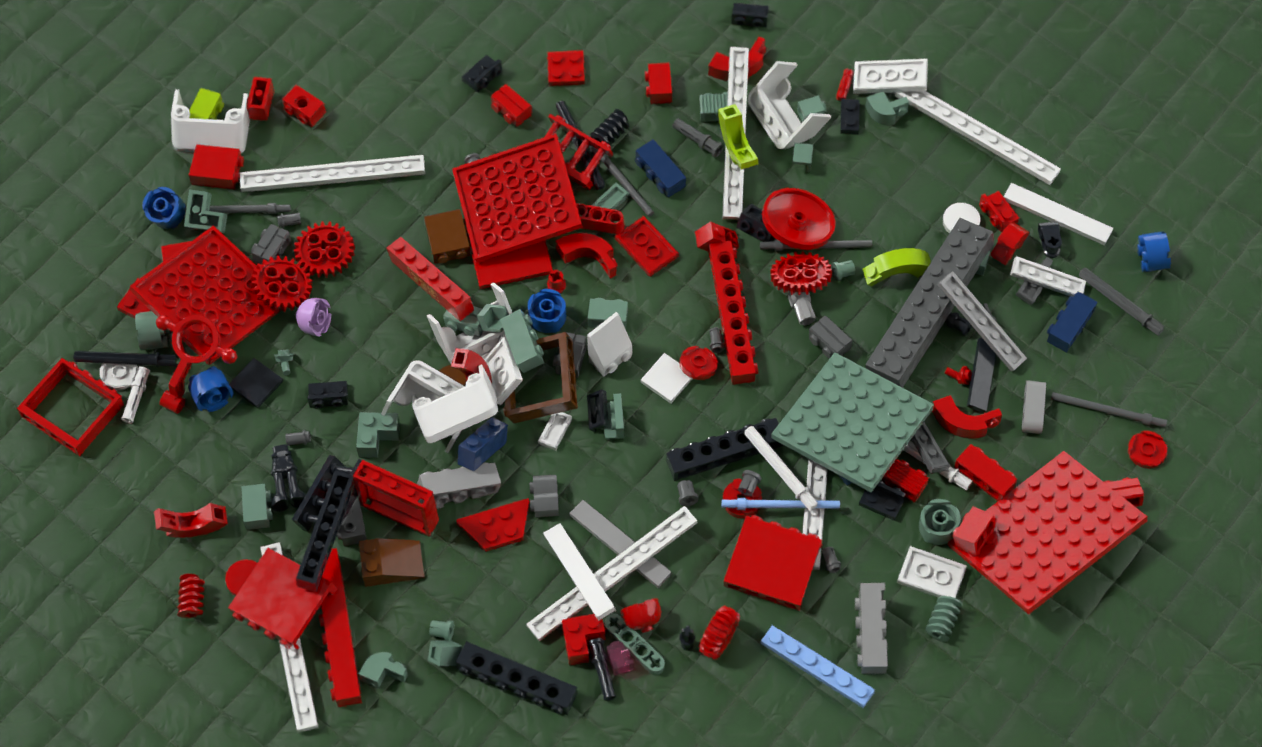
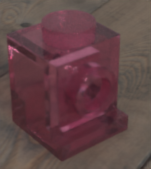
[607,641,634,676]

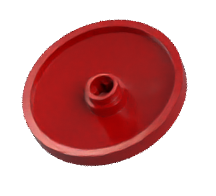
[762,188,835,250]

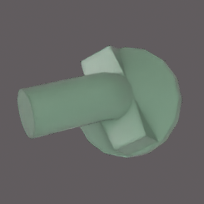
[274,350,293,376]

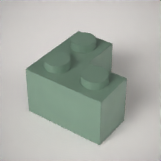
[184,190,227,233]
[356,412,400,458]

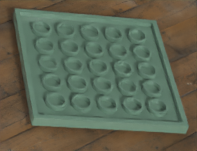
[771,353,934,492]

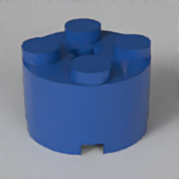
[142,187,186,229]
[1137,231,1171,272]
[528,289,567,333]
[188,366,233,412]

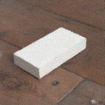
[538,412,572,451]

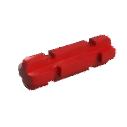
[836,68,854,101]

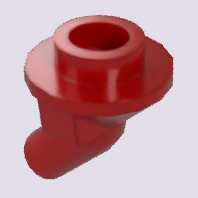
[944,366,972,385]

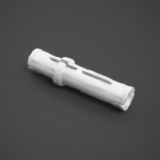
[121,367,150,424]

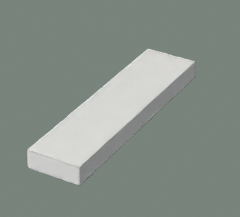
[1010,256,1086,297]

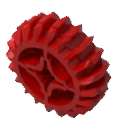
[699,605,740,660]

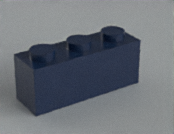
[635,139,686,198]
[1047,291,1098,353]
[458,417,508,471]

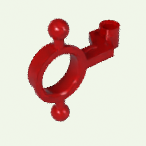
[156,315,237,414]

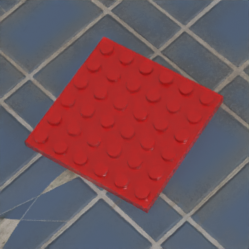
[452,134,583,263]
[129,225,283,365]

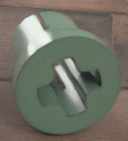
[831,260,855,281]
[429,620,454,641]

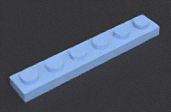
[761,625,875,708]

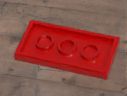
[472,240,553,289]

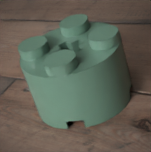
[135,311,168,350]
[919,499,961,545]

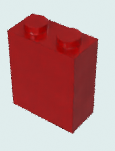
[189,144,244,190]

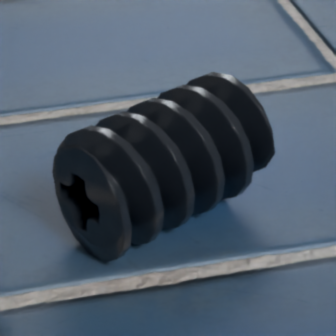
[590,109,629,145]

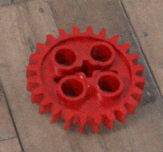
[294,221,355,278]
[770,252,832,295]
[250,256,312,312]

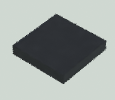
[229,358,283,408]

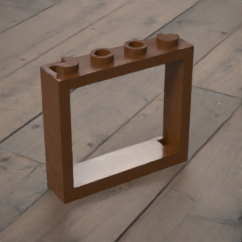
[503,332,578,424]

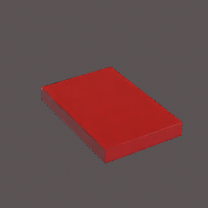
[615,216,679,277]

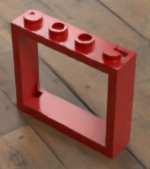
[17,358,124,456]
[353,460,439,537]

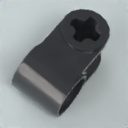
[1038,221,1062,258]

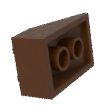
[359,538,425,587]

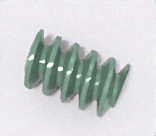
[926,596,963,642]

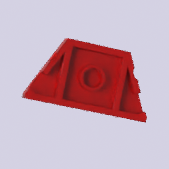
[456,498,530,552]

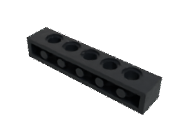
[666,418,784,481]
[296,470,355,592]
[456,641,578,715]

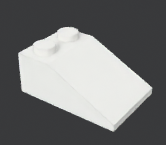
[587,312,632,376]

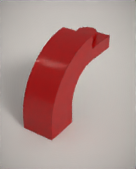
[708,36,767,81]
[556,233,618,279]
[451,348,492,383]
[932,395,1002,438]
[154,503,228,538]

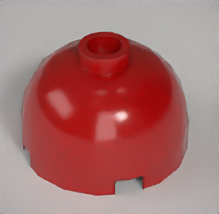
[621,598,662,633]

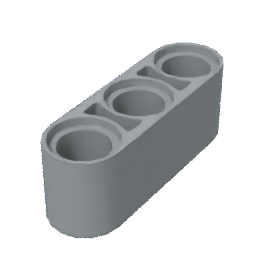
[1022,380,1046,434]

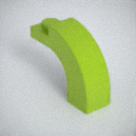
[718,104,758,170]
[863,248,931,287]

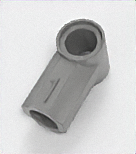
[788,291,816,326]

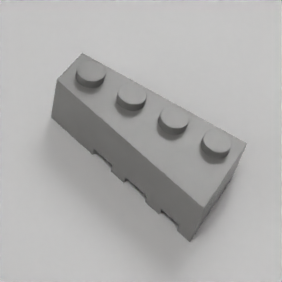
[417,462,501,510]
[855,583,887,674]

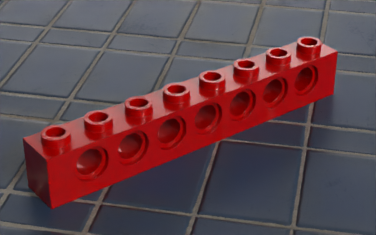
[709,241,758,385]

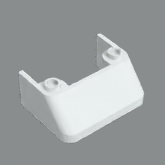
[748,61,831,149]
[171,90,250,153]
[427,283,512,363]
[381,360,465,453]
[412,364,498,443]

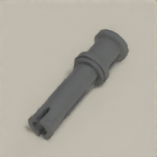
[672,118,724,158]

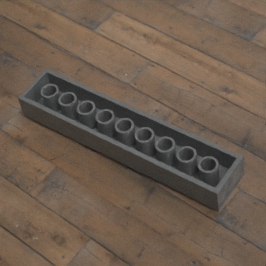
[865,218,994,388]

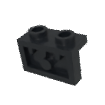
[731,3,769,28]
[462,54,502,93]
[737,204,772,242]
[308,381,348,409]
[859,481,905,521]

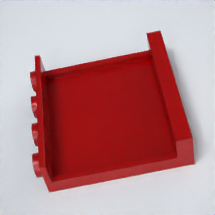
[723,515,822,611]
[228,548,337,650]

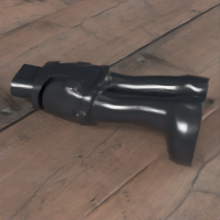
[271,444,306,512]

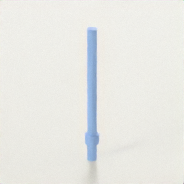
[721,498,840,510]

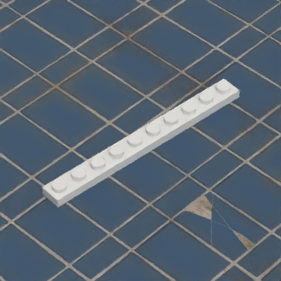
[723,47,749,220]
[895,91,1061,185]
[240,155,425,192]
[527,506,697,641]
[260,542,318,733]

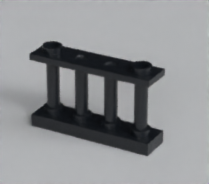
[292,455,362,531]

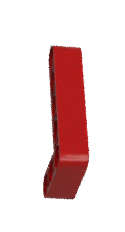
[577,203,625,234]

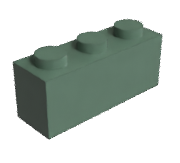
[500,309,544,373]

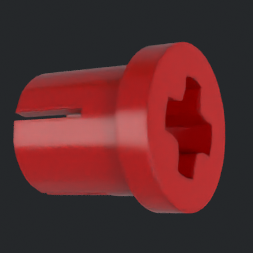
[547,270,566,293]

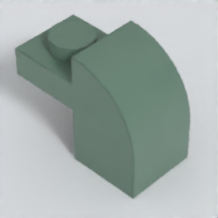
[866,91,909,125]
[359,652,408,689]

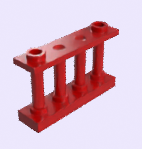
[545,114,614,191]

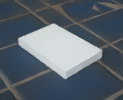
[484,337,523,405]
[897,546,967,598]

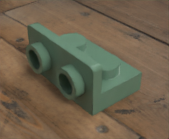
[604,393,624,440]

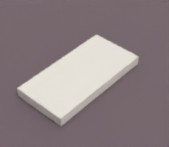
[853,59,928,94]

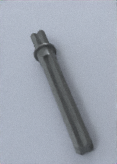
[1079,267,1165,336]

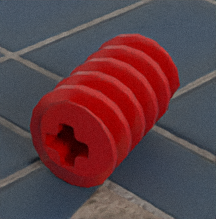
[177,573,205,618]

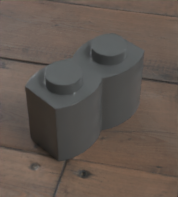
[529,475,559,517]

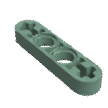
[605,614,665,675]

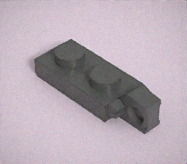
[1015,257,1053,306]

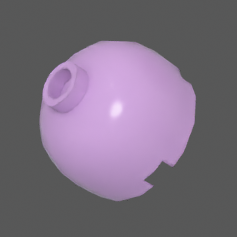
[296,298,331,337]

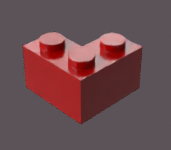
[562,614,605,666]

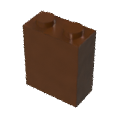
[424,209,471,264]

